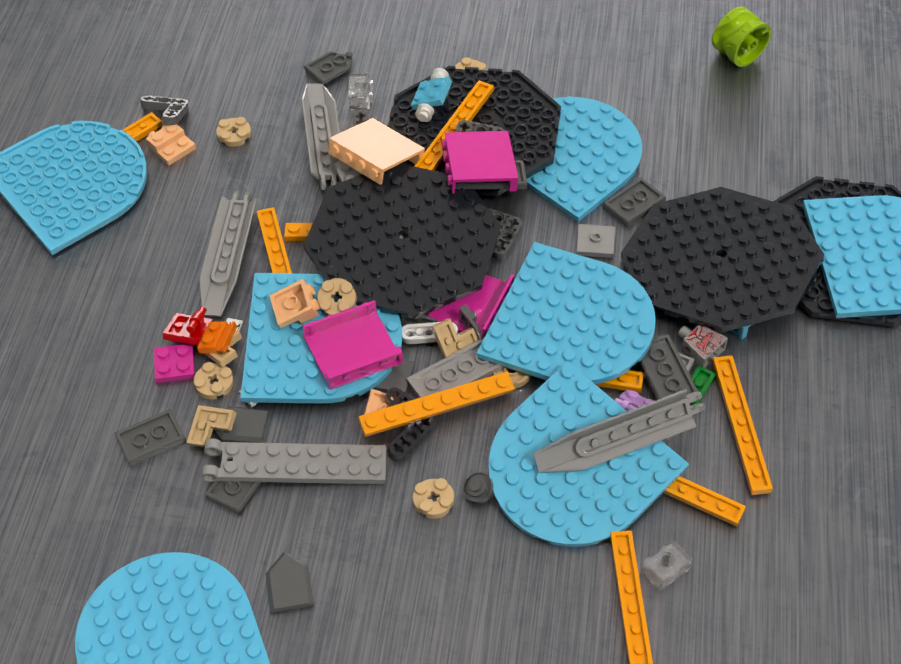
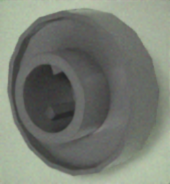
[464,472,494,504]

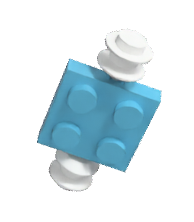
[411,68,452,122]

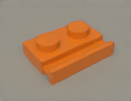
[197,321,237,353]

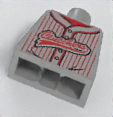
[678,325,728,368]

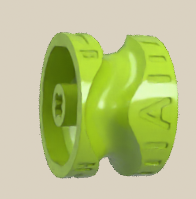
[712,6,772,67]

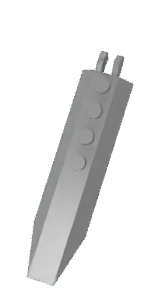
[302,83,340,190]
[199,191,257,317]
[533,389,705,472]

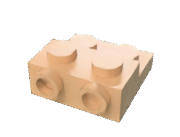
[146,124,196,166]
[269,279,320,328]

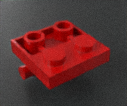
[163,306,213,345]

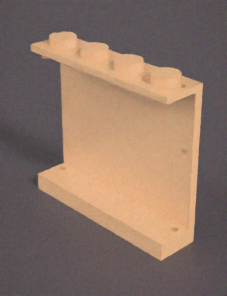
[328,118,425,185]

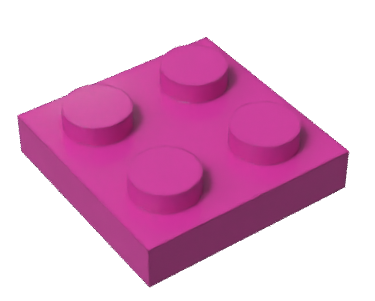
[154,344,195,384]

